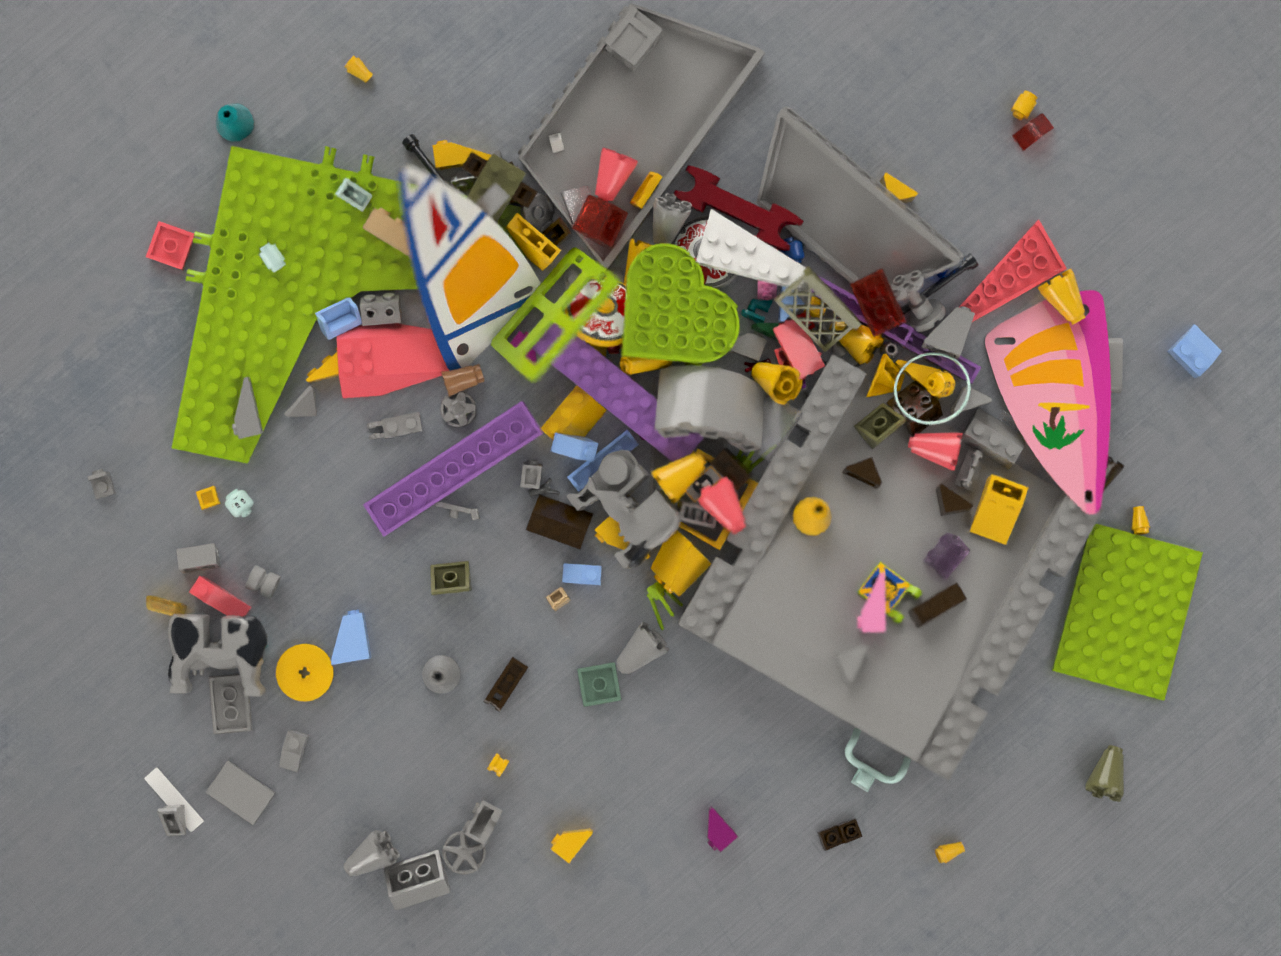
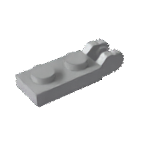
[367,412,423,440]

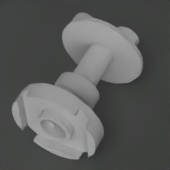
[889,270,946,332]

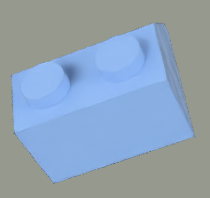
[1167,324,1222,378]

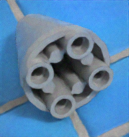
[653,193,692,245]
[422,655,461,693]
[344,830,400,877]

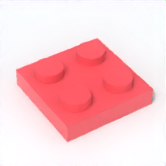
[146,221,195,270]

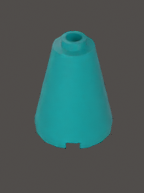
[216,103,254,142]

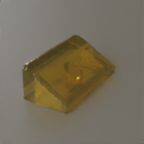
[146,595,187,616]

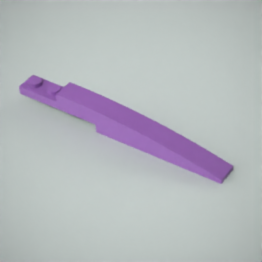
[811,276,981,385]

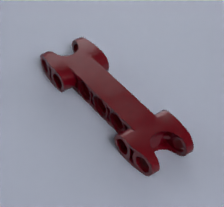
[673,165,804,252]

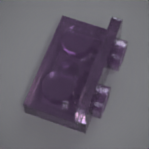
[923,533,971,579]

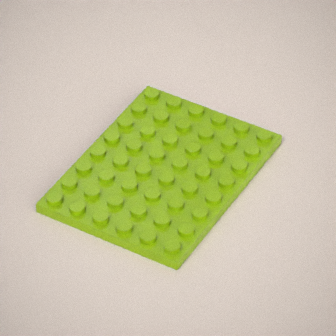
[1052,524,1203,701]

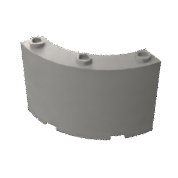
[655,365,765,453]

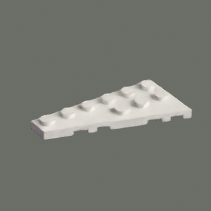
[696,209,808,292]

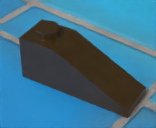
[908,583,967,628]

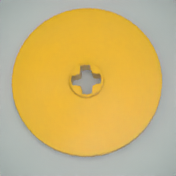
[276,644,334,701]

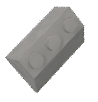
[961,408,1026,469]
[384,850,451,910]

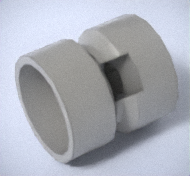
[245,565,281,599]

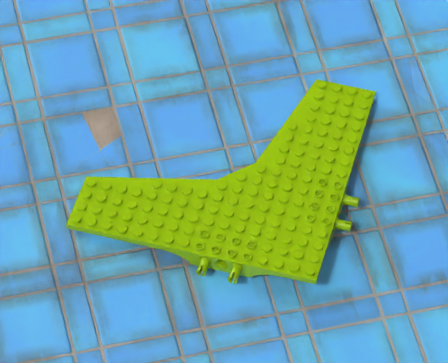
[172,146,525,464]

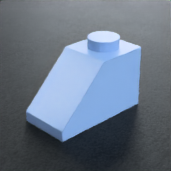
[551,433,599,462]
[562,563,602,585]

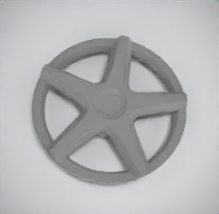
[443,831,486,874]

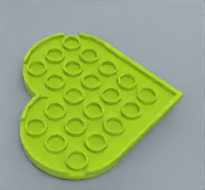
[622,243,740,363]

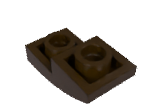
[817,819,863,851]

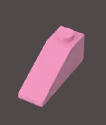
[858,573,886,632]

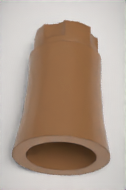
[441,364,485,397]

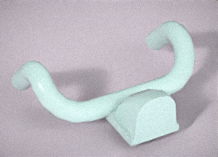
[845,727,911,792]

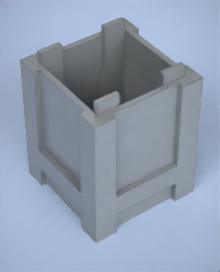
[604,6,663,73]

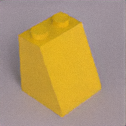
[650,530,711,597]

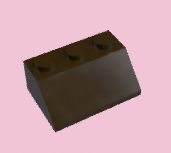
[526,494,593,550]

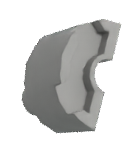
[462,800,503,845]

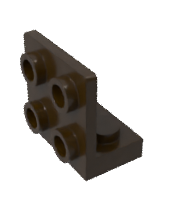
[887,381,943,437]

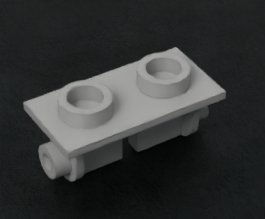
[451,171,477,192]
[955,449,986,492]

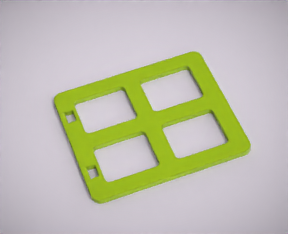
[491,247,620,382]

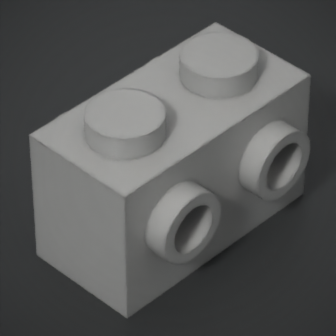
[360,293,402,326]

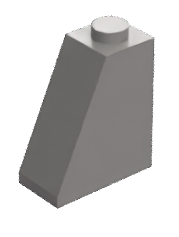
[475,183,510,217]
[921,306,975,360]

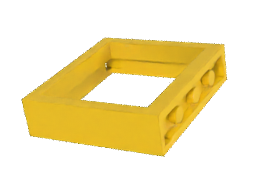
[669,449,758,550]

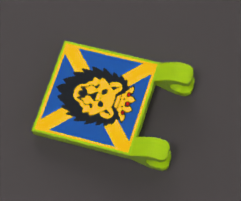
[857,562,922,624]

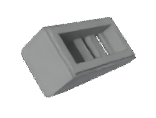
[677,501,717,529]

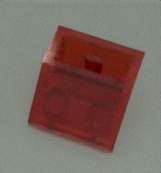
[572,195,628,247]

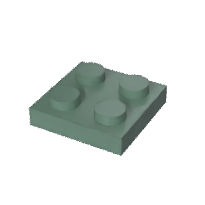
[577,662,622,707]

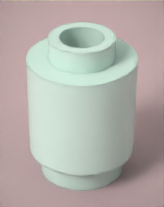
[259,243,286,273]

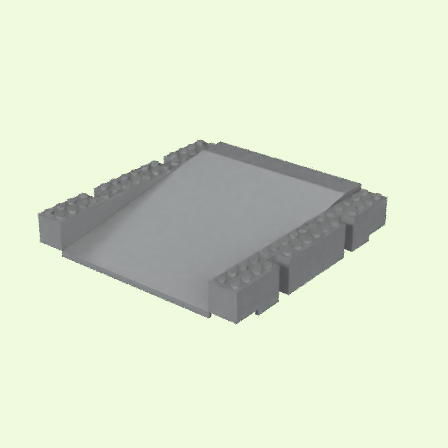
[677,355,1103,780]

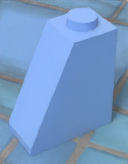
[331,609,372,665]

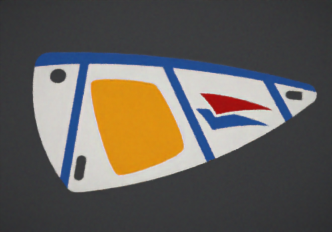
[399,167,541,370]

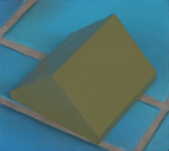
[854,403,907,450]
[430,561,472,595]

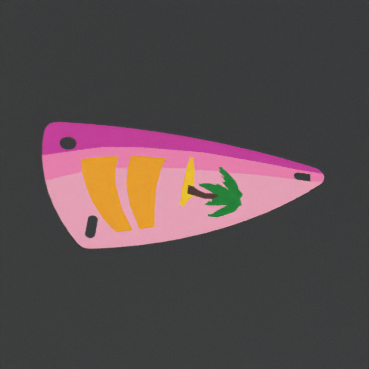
[985,290,1111,514]

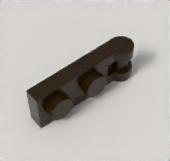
[483,657,529,712]

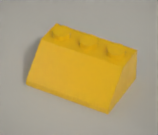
[541,385,607,440]

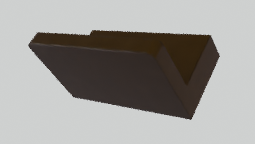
[710,447,754,490]

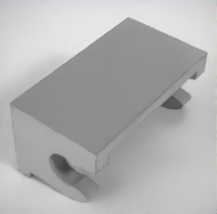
[176,543,221,573]

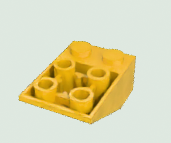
[969,474,1028,545]

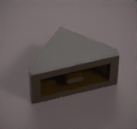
[542,217,572,247]
[842,457,882,489]
[936,483,974,516]

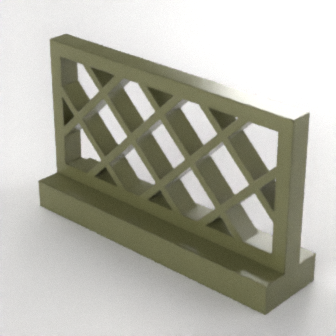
[775,266,861,352]

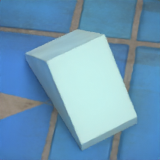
[336,178,373,212]

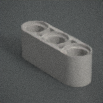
[1108,338,1123,393]

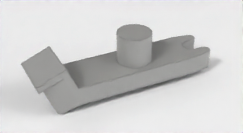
[435,502,481,520]

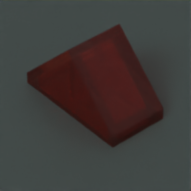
[1012,113,1054,151]

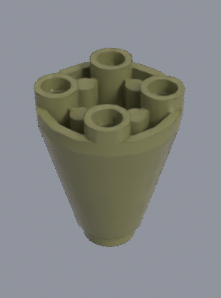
[1085,745,1124,802]

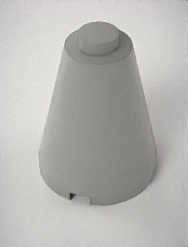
[616,622,669,674]

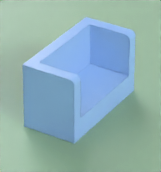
[315,297,362,340]

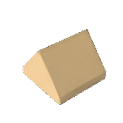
[546,587,571,611]

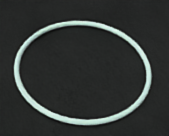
[894,352,970,425]

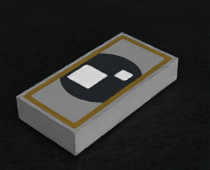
[685,464,723,504]

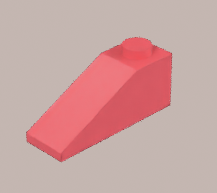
[189,576,251,617]

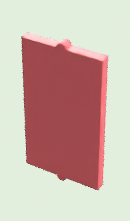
[772,315,825,379]

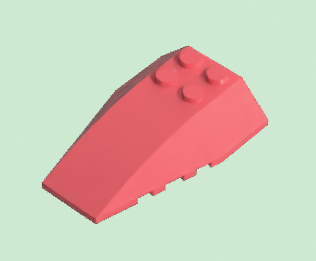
[337,323,449,398]

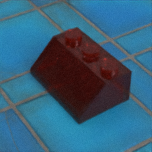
[850,268,906,337]

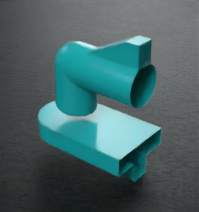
[740,298,773,323]

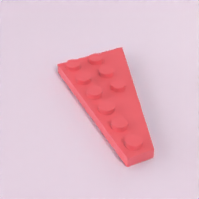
[959,219,1067,322]

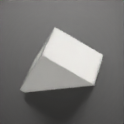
[549,133,564,153]

